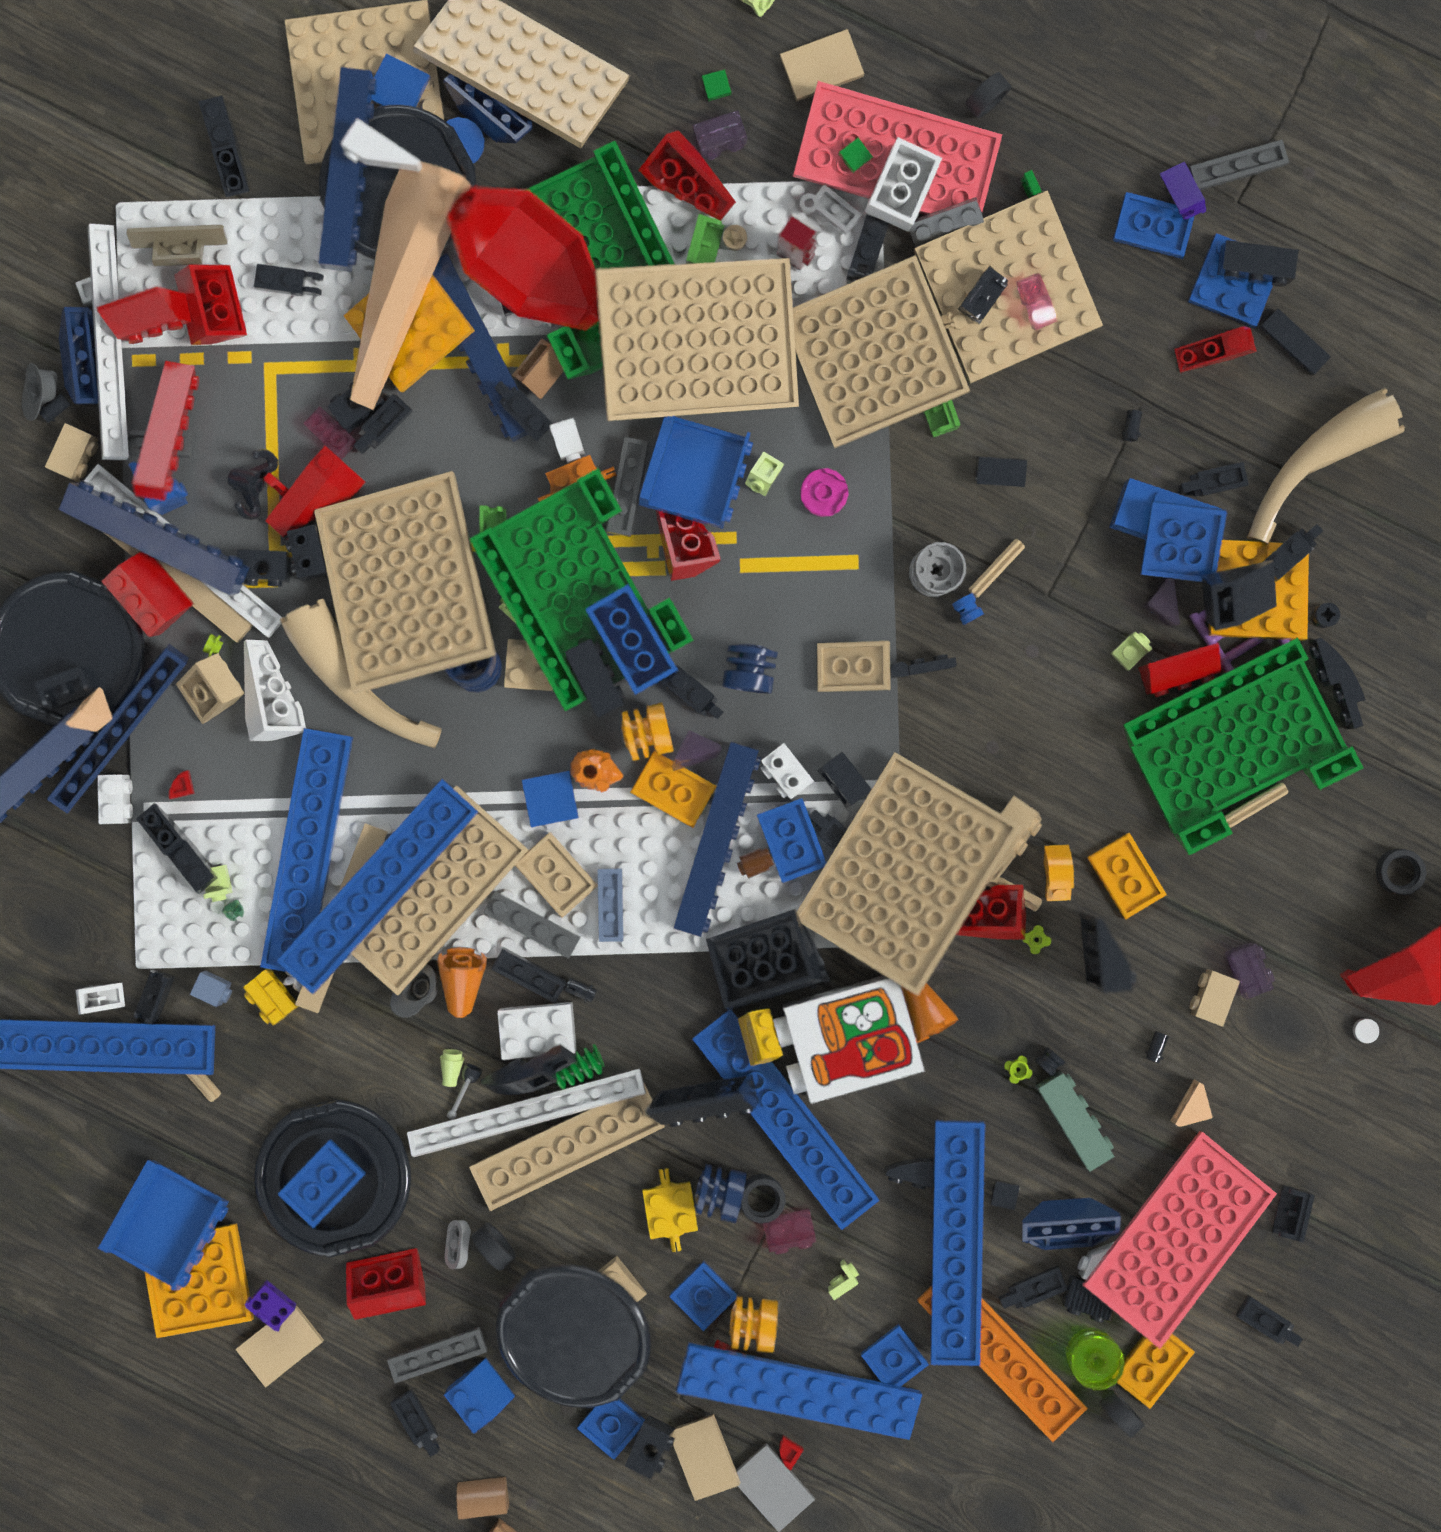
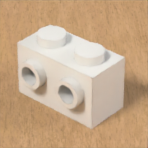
[760,743,814,799]
[98,775,133,824]

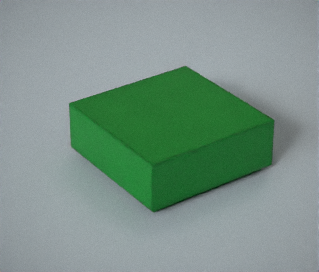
[702,69,731,101]
[838,138,873,173]
[1021,170,1042,199]

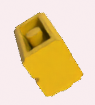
[243,969,299,1025]
[738,1008,783,1066]

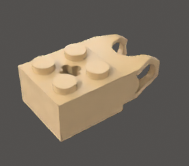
[988,796,1042,883]

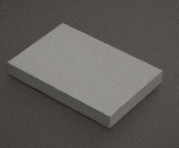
[736,1443,815,1532]

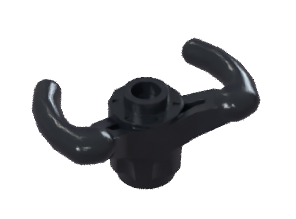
[228,449,278,520]

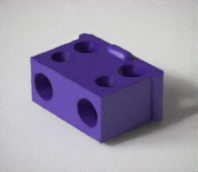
[245,1280,296,1332]

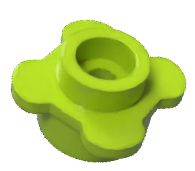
[203,634,223,657]
[1023,925,1051,954]
[1004,1056,1032,1084]

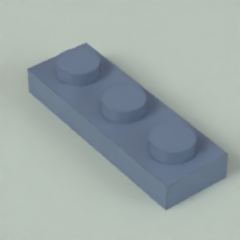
[598,868,624,942]

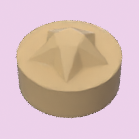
[723,225,747,251]

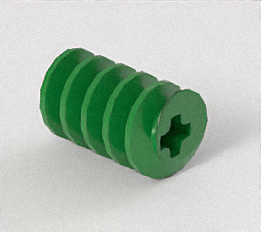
[556,1044,605,1090]

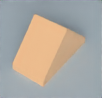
[66,687,112,732]
[1170,1079,1212,1127]

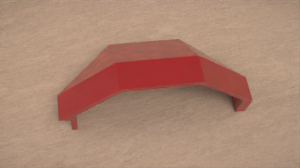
[446,187,599,330]
[1340,926,1441,1006]

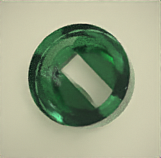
[222,900,244,921]

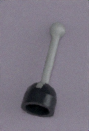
[447,1063,483,1120]

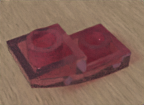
[1016,273,1057,330]
[303,406,357,460]

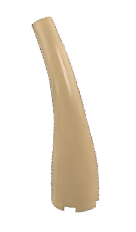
[1247,388,1405,545]
[279,599,442,749]

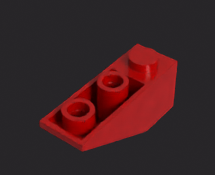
[1174,326,1257,372]

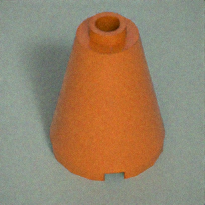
[438,947,487,1018]
[900,983,958,1043]

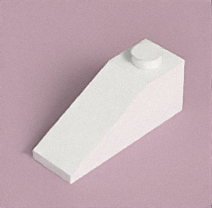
[341,119,422,172]

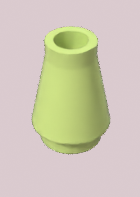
[440,1049,464,1087]

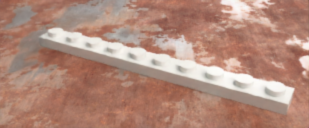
[88,224,129,460]
[84,464,283,638]
[407,1069,646,1157]

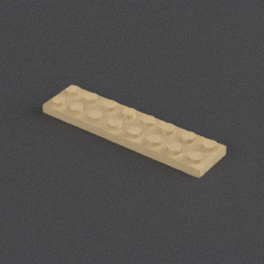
[469,1083,665,1211]

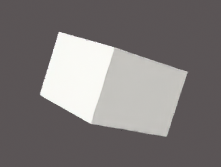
[76,983,125,1014]

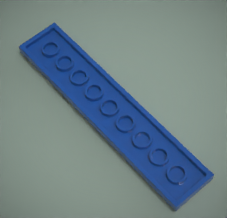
[260,728,353,972]
[277,779,479,994]
[692,1010,880,1230]
[0,1019,215,1075]
[930,1120,985,1366]
[676,1343,922,1440]

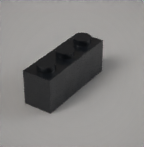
[1217,240,1299,287]
[565,639,625,718]

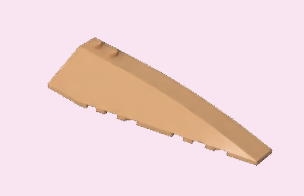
[350,161,471,410]

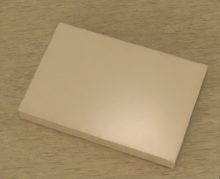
[780,29,864,101]
[817,641,890,692]
[515,832,598,918]
[236,1305,324,1388]
[672,1414,741,1501]

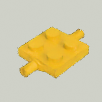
[642,1168,698,1252]

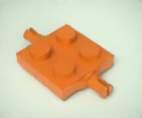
[538,455,617,502]

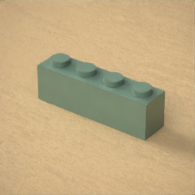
[1035,1070,1114,1172]

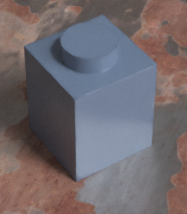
[190,971,232,1007]

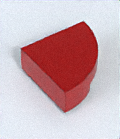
[264,472,289,497]
[169,770,195,799]
[779,1435,804,1471]

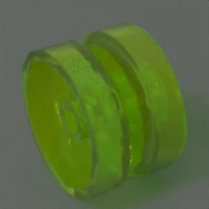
[1066,1328,1125,1390]

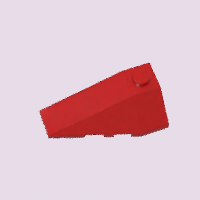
[639,131,736,221]
[265,446,366,537]
[655,510,721,581]
[956,885,1026,940]

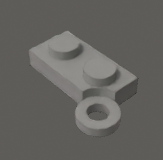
[799,185,862,235]

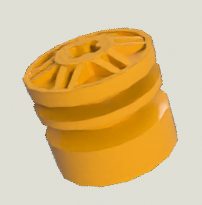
[621,702,674,761]
[729,1296,778,1353]

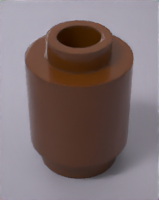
[737,848,774,879]

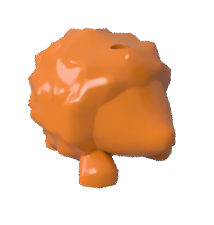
[570,749,623,793]

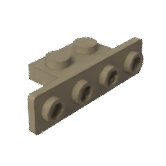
[126,225,228,266]

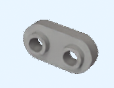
[445,1220,471,1269]

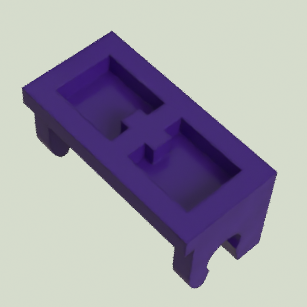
[1160,162,1206,219]

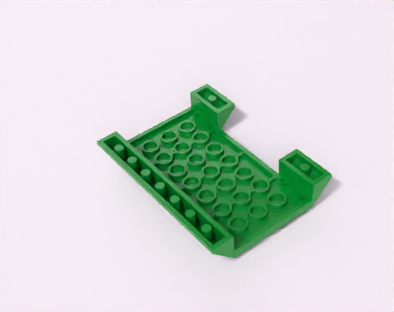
[526,141,675,379]
[469,468,693,711]
[1123,638,1363,855]

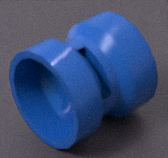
[952,593,984,625]

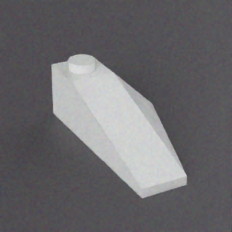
[244,640,306,741]

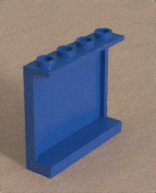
[639,416,753,529]
[98,1160,229,1290]

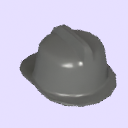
[22,363,57,421]
[390,965,438,1018]

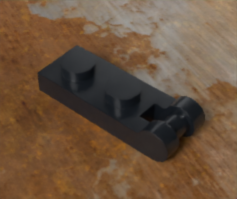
[846,215,889,281]

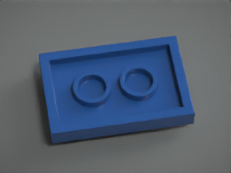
[1112,192,1194,259]
[757,798,826,883]
[278,1139,366,1228]

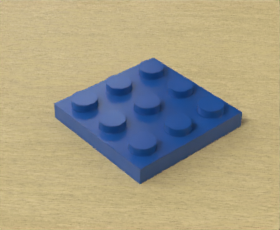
[1188,233,1273,328]
[1140,501,1227,582]

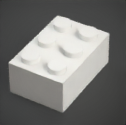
[864,137,942,232]
[498,1002,577,1060]

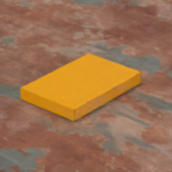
[630,751,717,828]
[1087,833,1167,920]
[1110,1333,1195,1409]

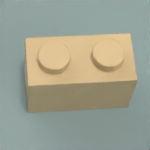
[45,423,98,482]
[1190,969,1240,1027]

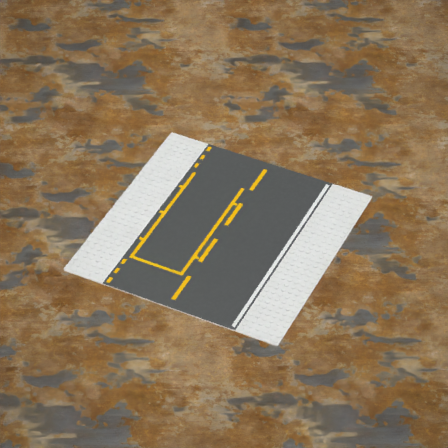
[116,181,900,969]

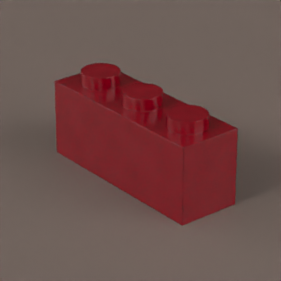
[776,216,818,271]

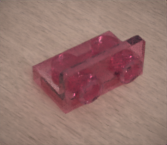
[763,1209,817,1254]

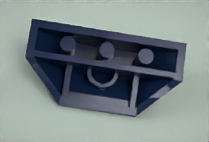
[444,74,532,144]
[59,307,99,404]
[1022,1197,1121,1250]

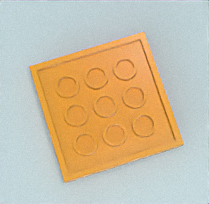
[344,274,475,392]
[1209,540,1309,641]
[145,1223,254,1338]

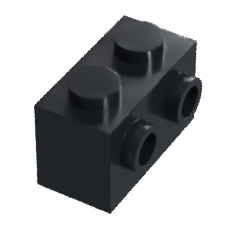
[285,525,328,581]

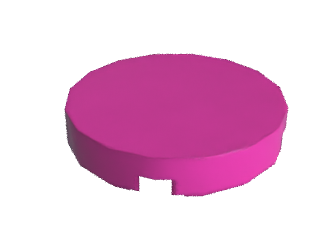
[800,468,849,517]

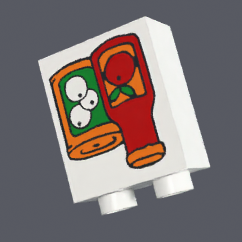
[773,975,924,1103]

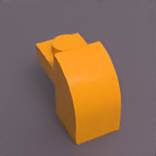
[1043,845,1074,901]

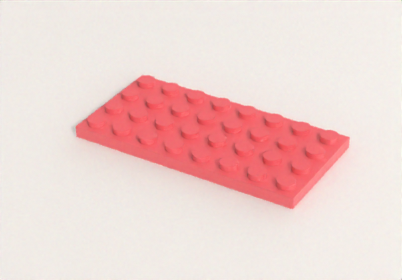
[793,81,1002,215]
[1082,1131,1277,1349]

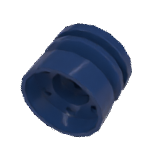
[722,644,778,694]
[444,651,502,693]
[694,1164,746,1223]

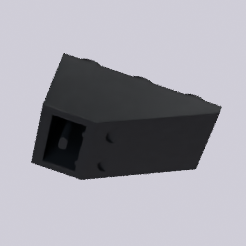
[1202,560,1277,631]

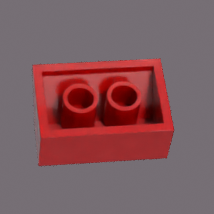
[174,265,247,345]
[97,286,192,344]
[102,551,194,637]
[1138,643,1221,697]
[346,1248,426,1320]

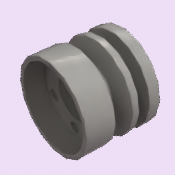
[909,542,966,597]

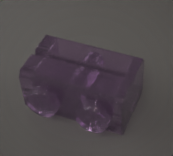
[692,110,747,159]
[1225,942,1275,999]

